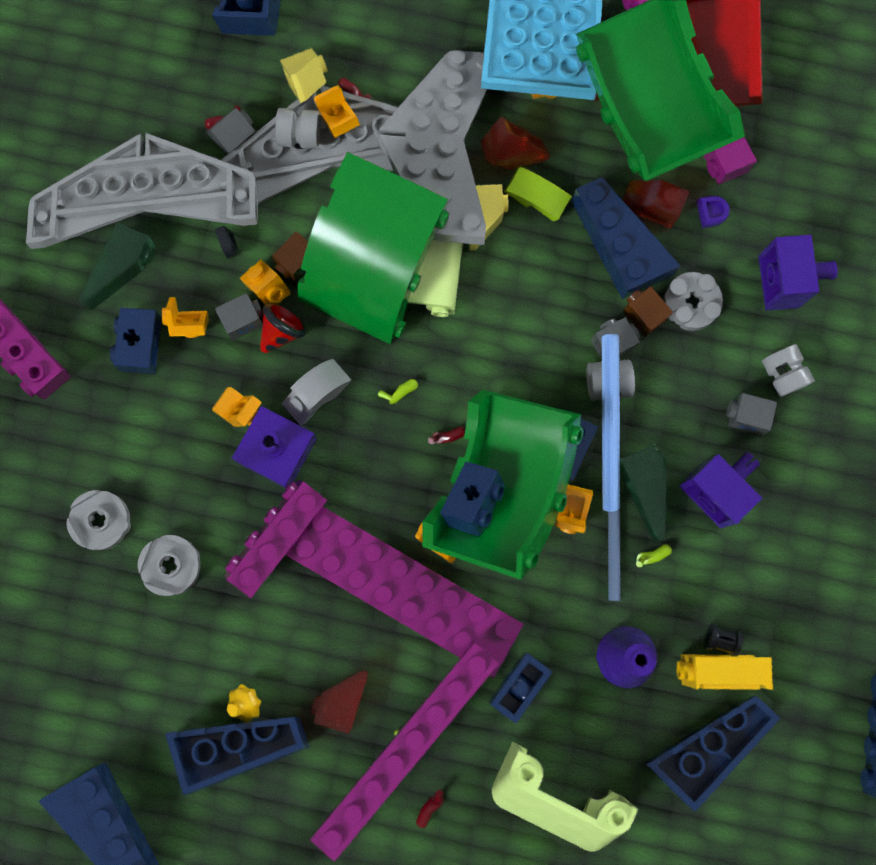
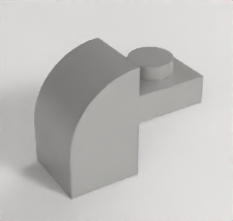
[282,359,352,425]

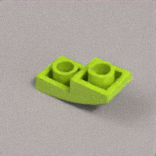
[504,167,571,222]

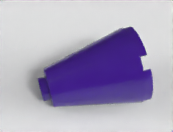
[596,626,657,688]

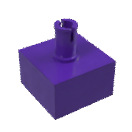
[758,235,838,311]
[232,406,317,489]
[679,452,762,528]

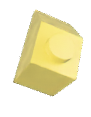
[280,48,327,103]
[469,184,508,251]

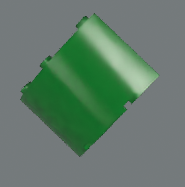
[575,0,745,181]
[298,152,450,345]
[422,389,583,580]

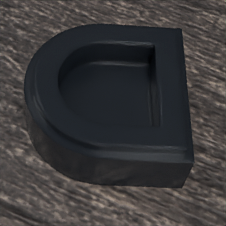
[215,226,239,259]

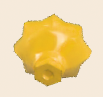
[227,684,262,723]

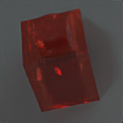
[480,116,550,170]
[623,180,690,229]
[311,669,370,734]

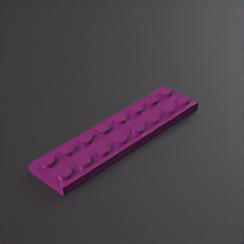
[285,506,524,678]

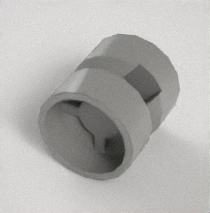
[275,108,321,149]
[762,344,815,397]
[587,360,635,401]

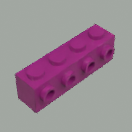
[0,299,71,400]
[224,480,327,598]

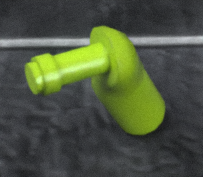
[378,379,418,404]
[636,544,672,567]

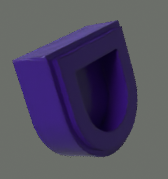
[697,196,730,228]

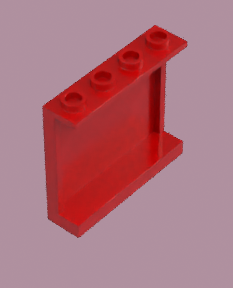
[686,0,763,107]

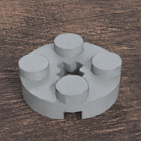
[663,272,723,331]
[67,490,131,550]
[138,535,201,596]

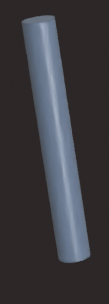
[608,511,621,601]

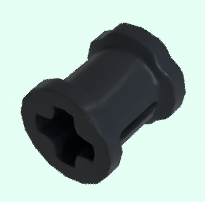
[704,623,743,657]

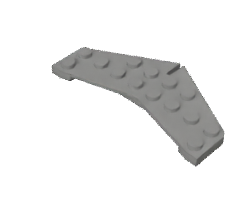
[378,50,488,245]
[221,86,398,204]
[26,133,258,249]

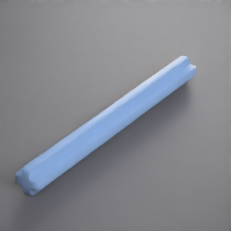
[602,334,620,512]

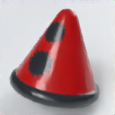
[260,303,306,353]

